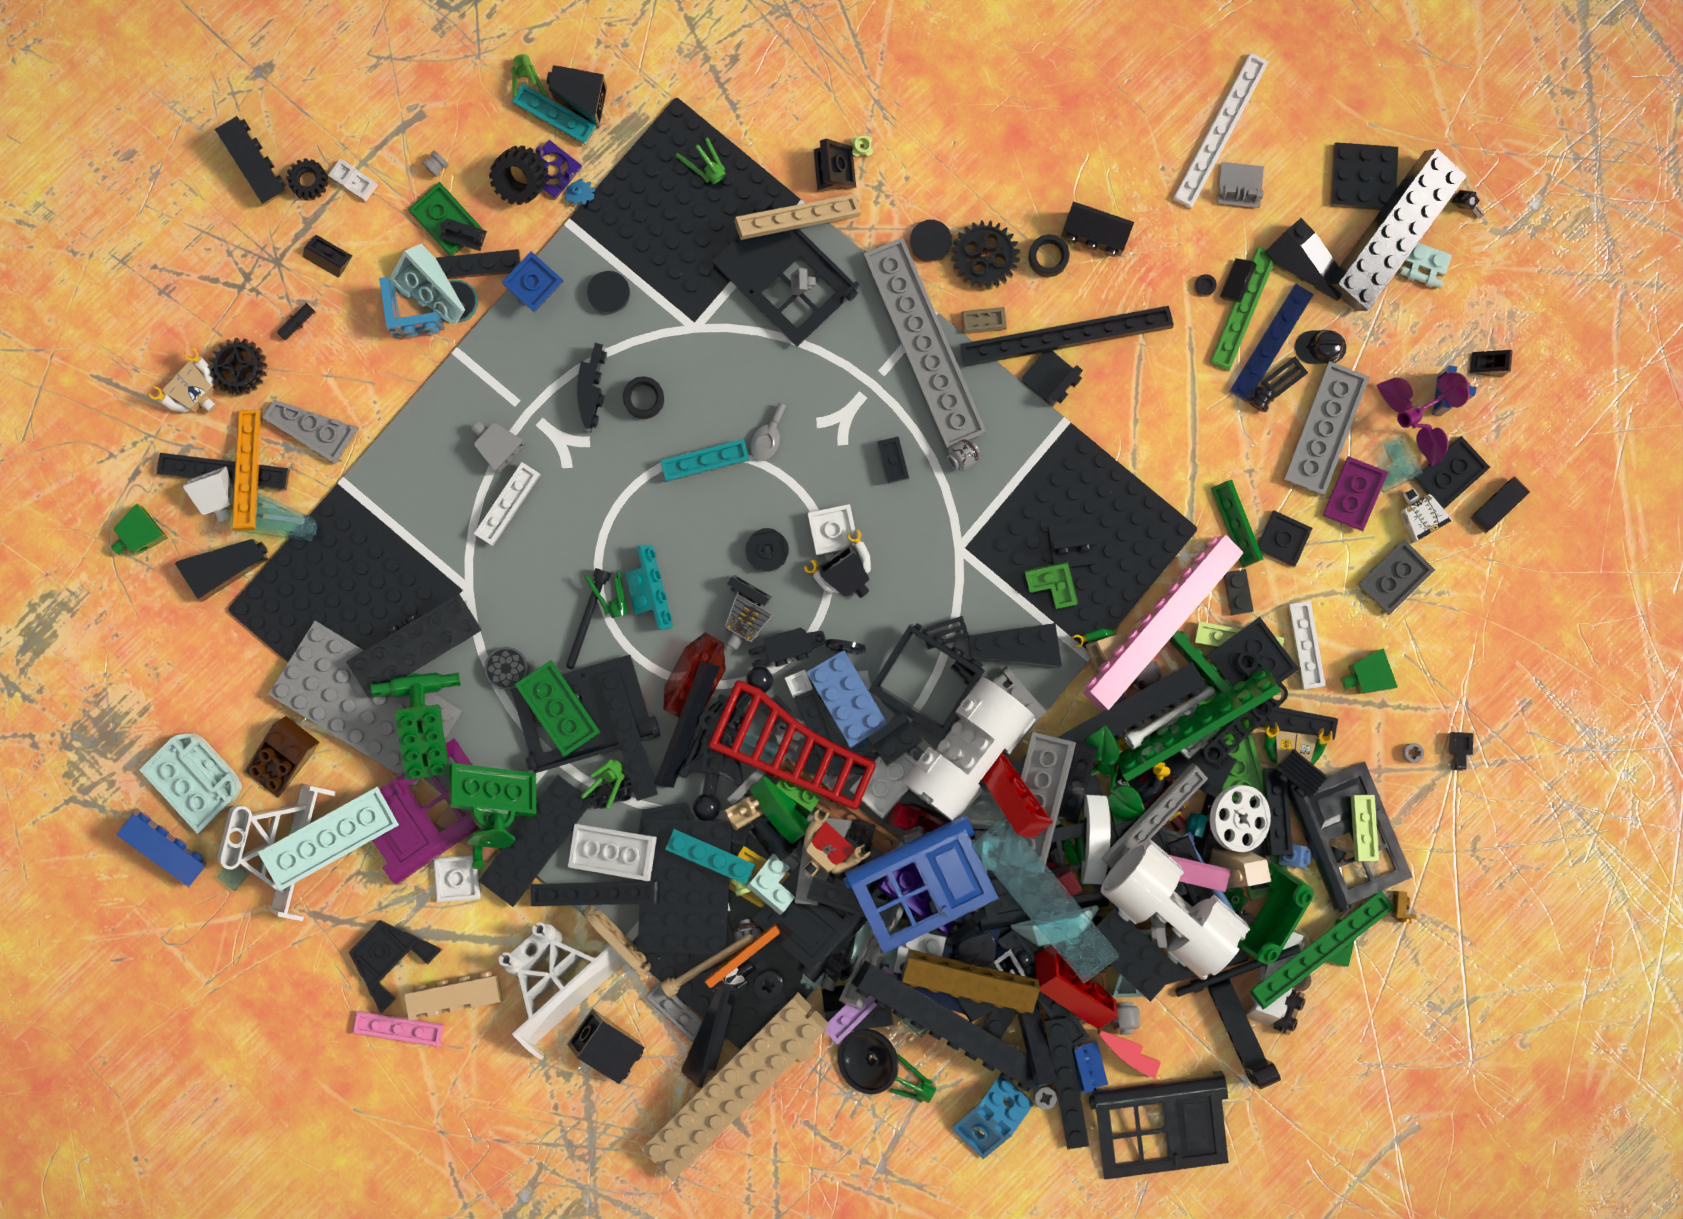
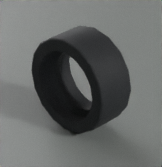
[1028,234,1070,277]
[623,376,665,419]

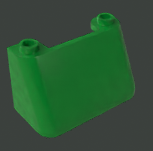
[1238,862,1314,964]

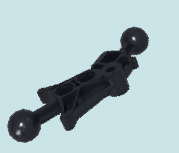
[679,666,773,821]

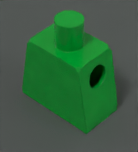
[111,504,168,555]
[1341,648,1398,694]

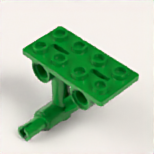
[371,672,461,780]

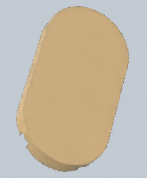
[583,905,651,974]

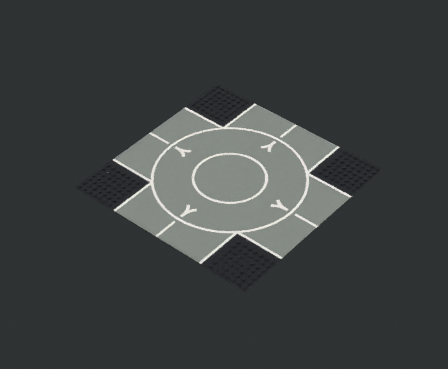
[228,98,1197,1049]

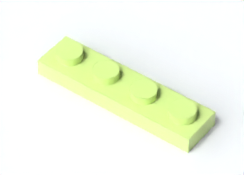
[1194,621,1284,647]

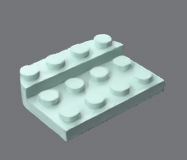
[140,732,242,834]

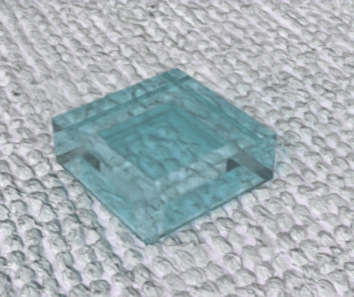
[217,865,250,891]

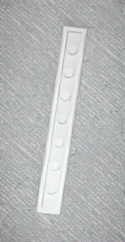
[1172,52,1269,209]

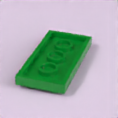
[515,660,601,757]

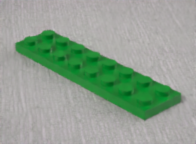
[1117,668,1281,782]

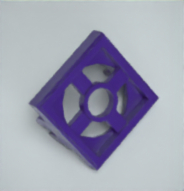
[522,140,582,199]

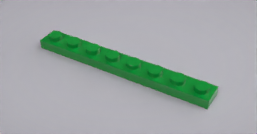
[1249,891,1395,1010]

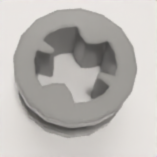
[1402,743,1424,763]

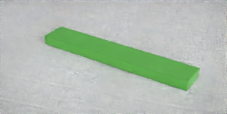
[1210,246,1274,371]

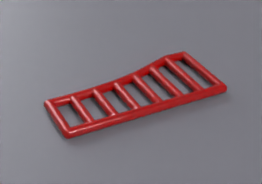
[708,680,876,810]

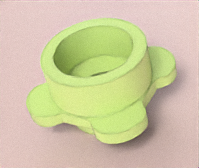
[851,136,873,157]

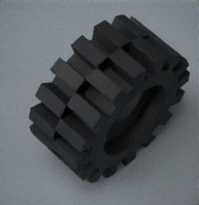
[287,158,328,200]

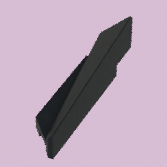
[681,983,737,1088]

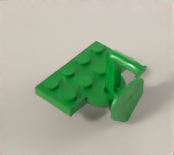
[449,763,536,869]

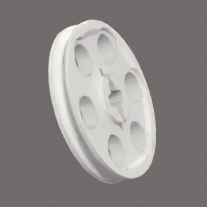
[1210,785,1271,852]

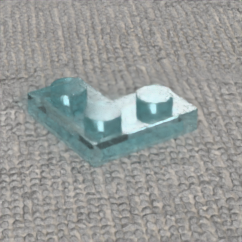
[1381,435,1423,493]

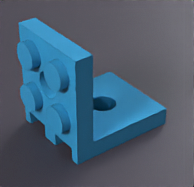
[379,277,445,338]
[951,1075,1034,1159]

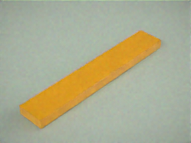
[232,409,262,531]

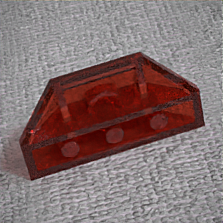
[663,632,726,718]

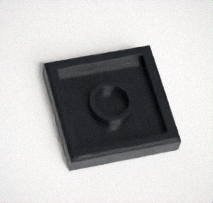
[1258,510,1313,567]

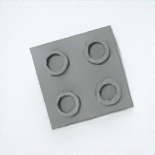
[1217,162,1264,208]

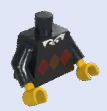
[1115,738,1170,804]

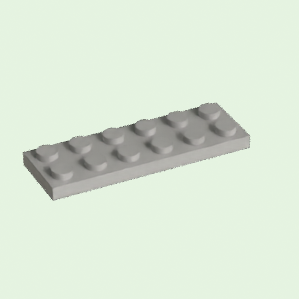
[1283,361,1369,496]
[1000,732,1076,873]

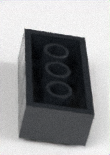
[1083,907,1180,1002]

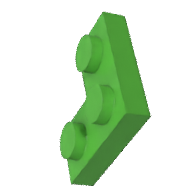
[1025,561,1078,609]

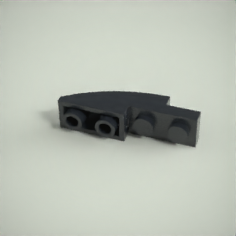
[577,343,607,433]

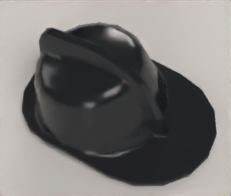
[1295,330,1346,364]

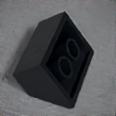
[1061,201,1134,257]
[822,985,893,1031]

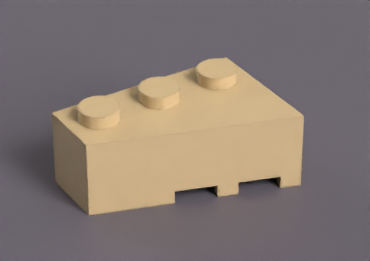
[1209,844,1271,888]

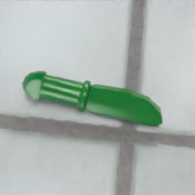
[1056,824,1081,865]

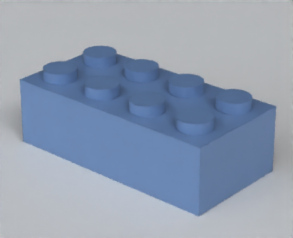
[806,650,887,750]

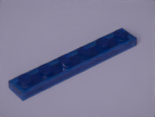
[1229,284,1314,403]

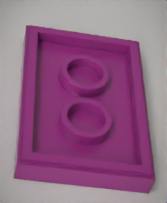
[1323,456,1388,532]

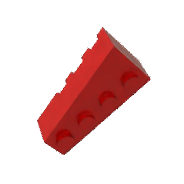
[981,753,1053,839]
[1035,943,1117,1029]

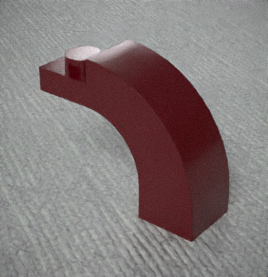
[888,802,951,835]

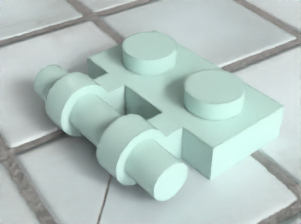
[1400,243,1452,289]

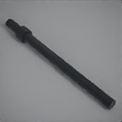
[1175,944,1302,997]

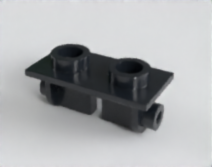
[440,218,487,251]
[589,777,635,809]
[1272,989,1306,1035]

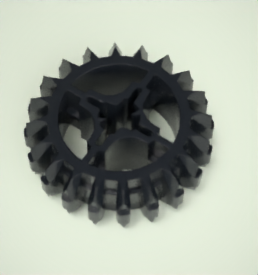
[208,338,268,396]

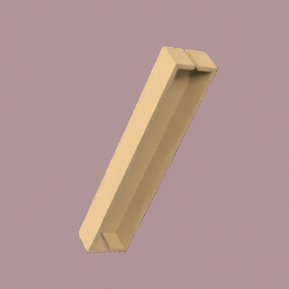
[641,993,829,1181]

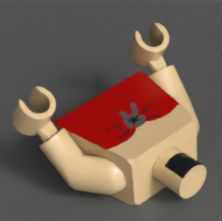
[803,807,870,877]

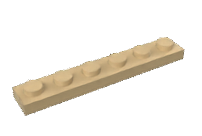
[734,194,861,240]

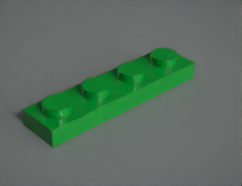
[1211,480,1264,568]
[1168,630,1233,695]

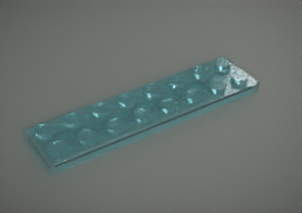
[971,817,1119,984]

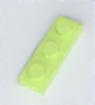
[1351,795,1379,862]

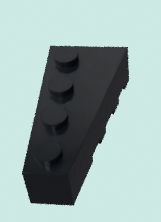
[215,116,287,205]
[968,623,1062,668]

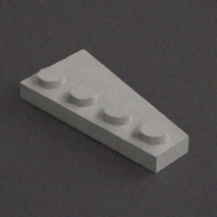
[262,400,359,464]
[795,816,852,906]

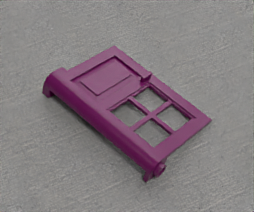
[372,738,490,885]

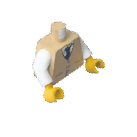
[147,346,218,413]

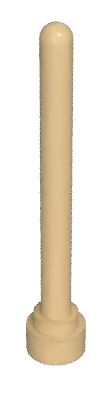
[661,934,754,997]

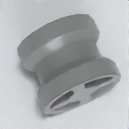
[421,150,449,177]
[1033,1086,1057,1110]

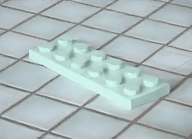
[258,786,399,891]

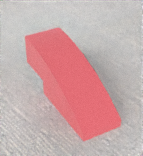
[1098,1029,1161,1079]

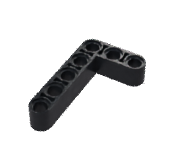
[1201,651,1288,764]
[1207,979,1281,1090]

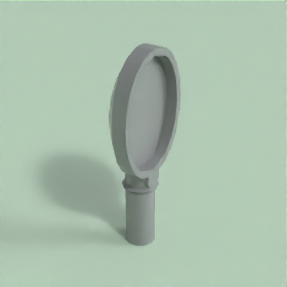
[750,403,787,461]

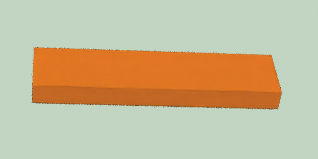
[705,923,780,988]

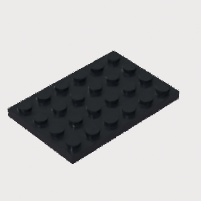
[637,818,732,955]

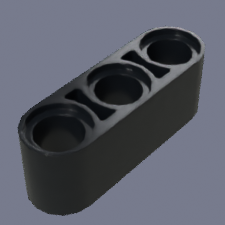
[1470,476,1530,534]

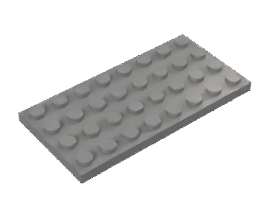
[268,621,463,786]

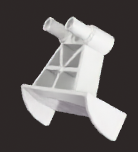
[217,783,335,921]
[499,922,638,1060]

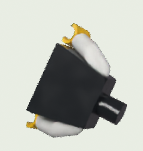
[804,529,871,598]

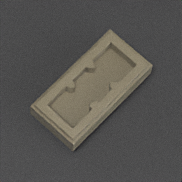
[962,307,1007,334]

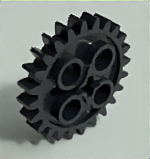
[951,220,1020,290]

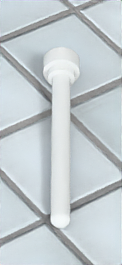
[1124,687,1215,750]

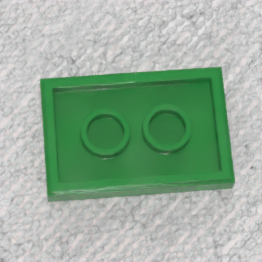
[408,182,483,256]

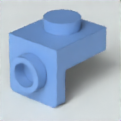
[1279,844,1312,869]

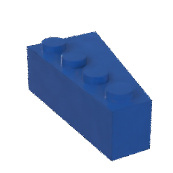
[116,808,207,887]

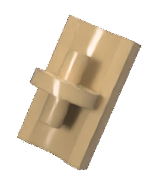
[724,795,764,830]

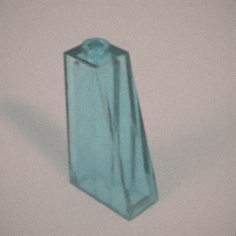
[231,493,317,541]

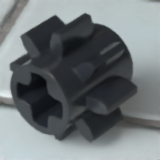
[825,953,854,982]

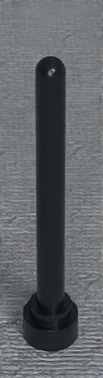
[566,568,612,669]

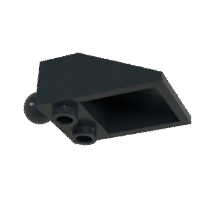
[955,947,1032,1022]

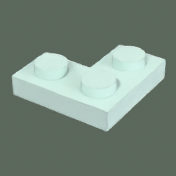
[746,853,795,915]

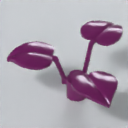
[1376,372,1470,466]

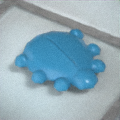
[565,178,595,205]

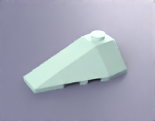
[389,244,465,325]

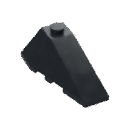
[1265,218,1341,301]

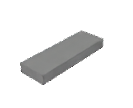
[645,981,703,1042]

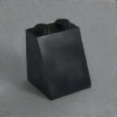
[546,65,607,128]
[567,1008,645,1084]

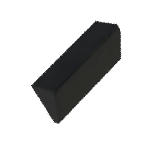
[303,235,352,278]

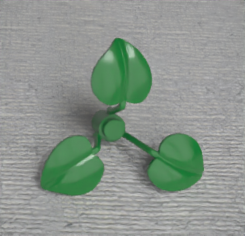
[1084,725,1146,818]

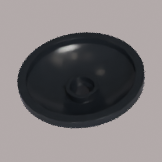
[838,1029,899,1095]

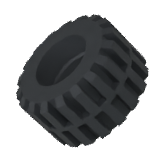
[489,145,548,205]

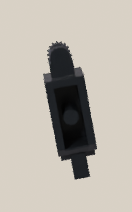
[748,627,826,668]

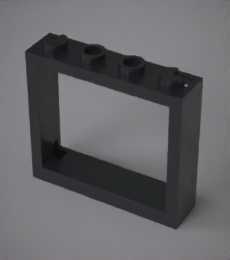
[868,623,986,738]

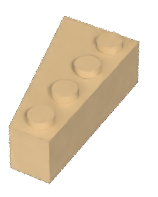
[404,972,503,1021]

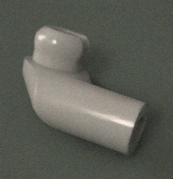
[773,723,800,753]

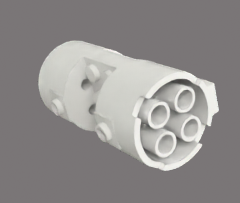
[902,677,1036,821]
[1101,837,1250,980]

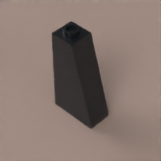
[175,539,269,601]

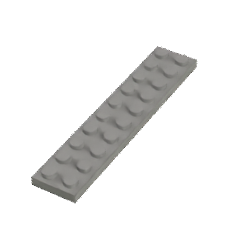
[863,237,987,450]

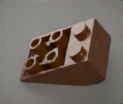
[244,716,320,798]

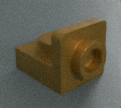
[1391,891,1418,923]

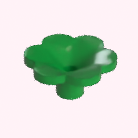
[1224,887,1248,912]

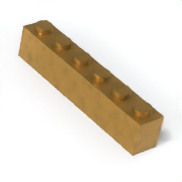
[902,949,1040,1013]

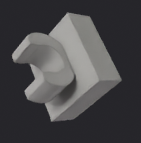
[791,268,816,296]

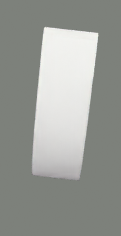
[1081,795,1110,884]

